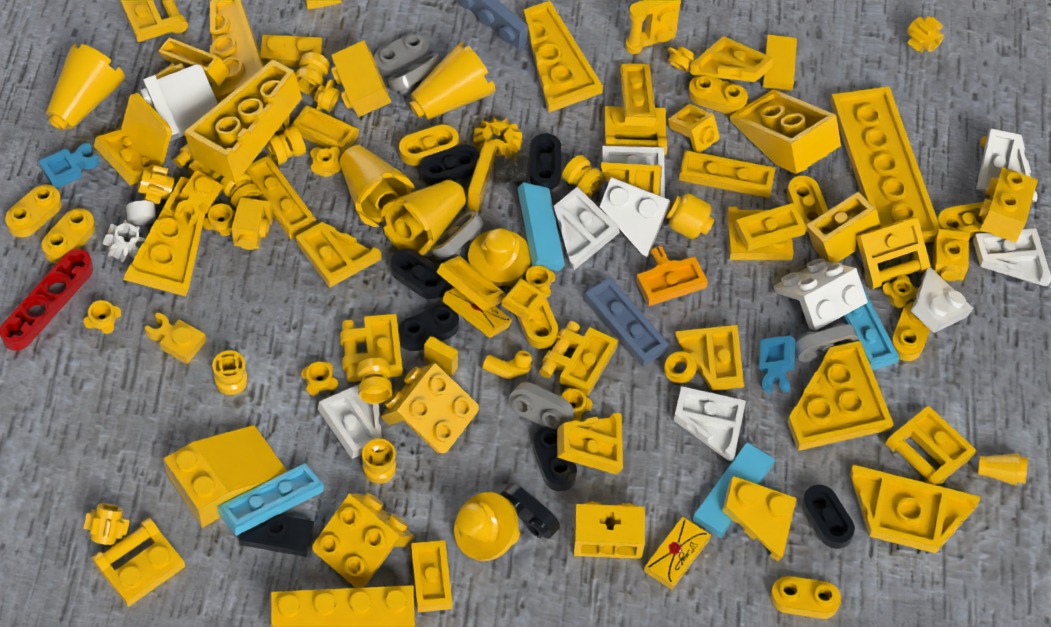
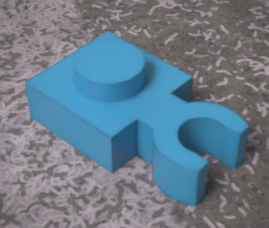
[39,143,100,189]
[759,335,796,394]

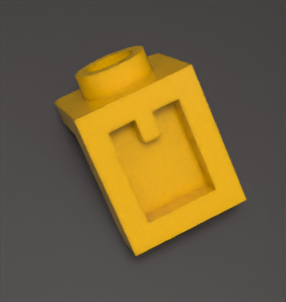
[668,104,720,153]

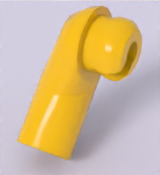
[482,351,532,379]

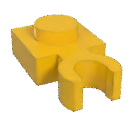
[174,170,224,227]
[145,313,207,364]

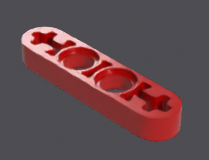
[0,249,93,351]

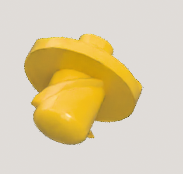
[468,228,531,287]
[454,492,520,562]

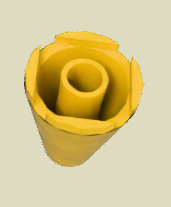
[409,41,496,120]
[46,43,125,131]
[340,145,414,227]
[381,180,466,255]

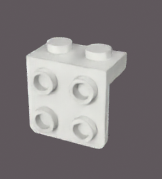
[140,65,218,141]
[774,258,868,331]

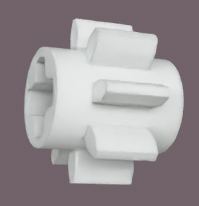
[102,220,145,263]

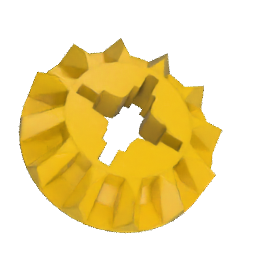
[473,117,522,160]

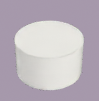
[126,200,156,226]

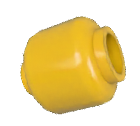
[666,193,715,240]

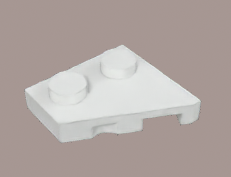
[976,128,1037,202]
[599,178,671,257]

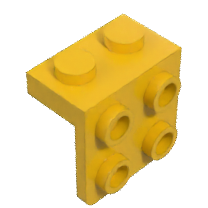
[94,93,172,186]
[380,363,479,454]
[312,493,415,588]

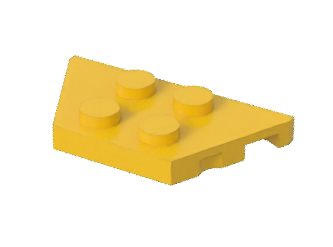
[850,465,980,554]

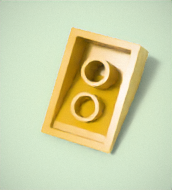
[730,89,841,174]
[163,425,288,528]

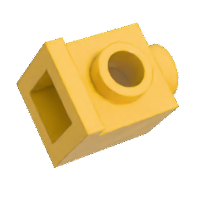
[232,197,273,250]
[932,229,970,281]

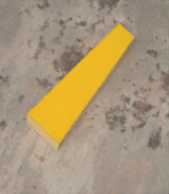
[158,37,230,86]

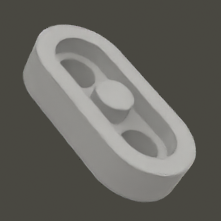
[374,34,429,78]
[387,53,442,94]
[430,210,484,261]
[795,323,859,362]
[509,382,575,429]

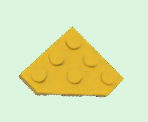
[787,341,894,451]

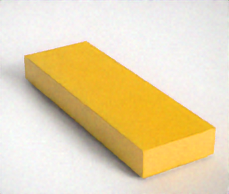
[619,64,656,126]
[679,150,776,198]
[246,155,317,240]

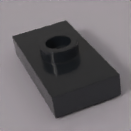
[239,515,315,557]

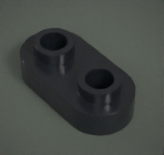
[530,133,561,190]
[420,144,480,185]
[390,249,447,299]
[398,305,459,351]
[533,427,577,491]
[500,483,560,539]
[802,485,855,549]

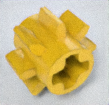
[907,16,944,53]
[137,165,174,205]
[83,503,130,545]

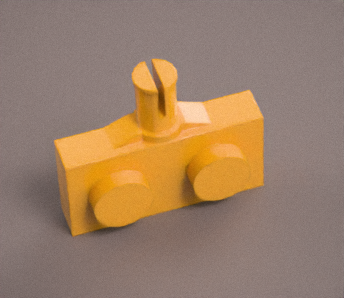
[636,246,708,307]

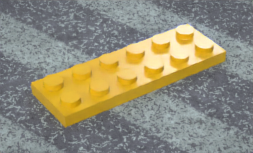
[830,86,941,243]

